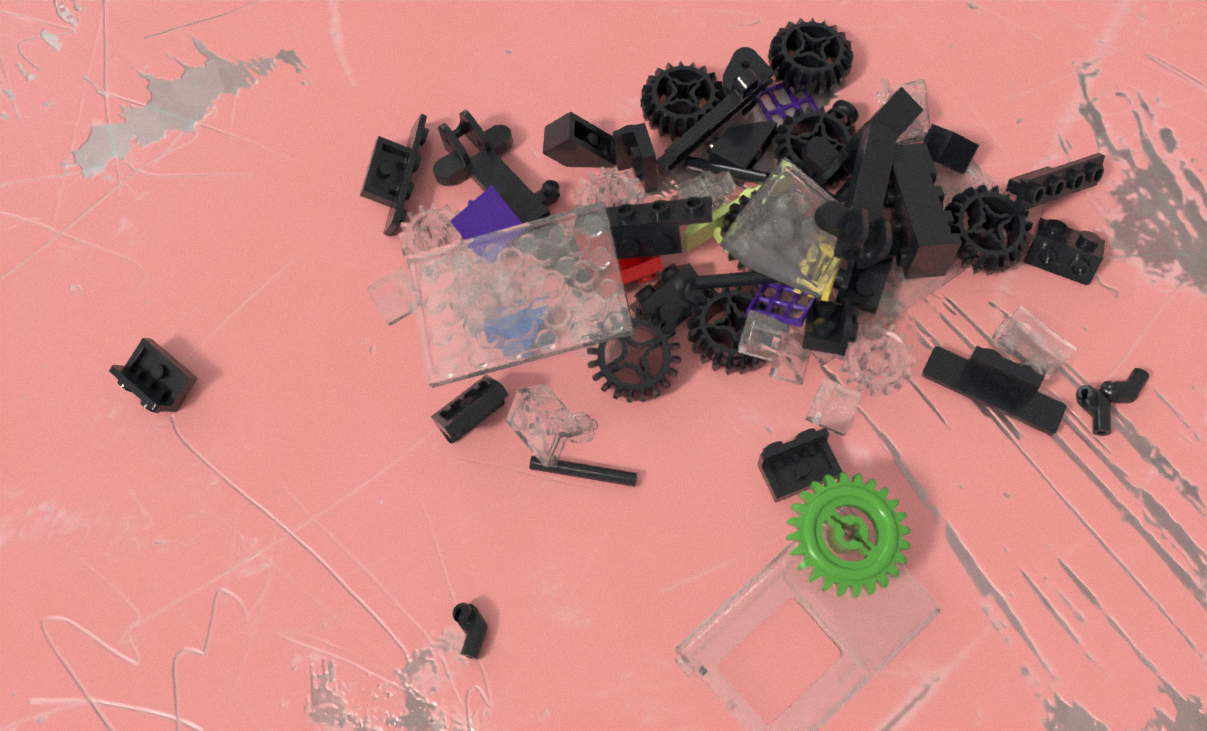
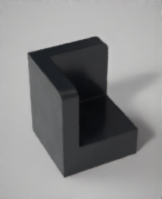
[923,124,979,174]

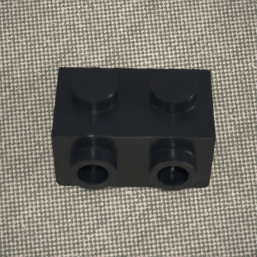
[1024,217,1105,285]
[629,263,709,334]
[109,338,198,413]
[757,428,842,503]

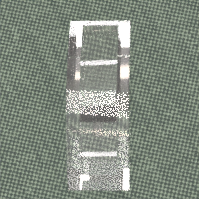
[738,310,811,385]

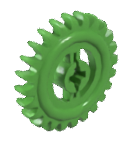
[786,472,911,598]

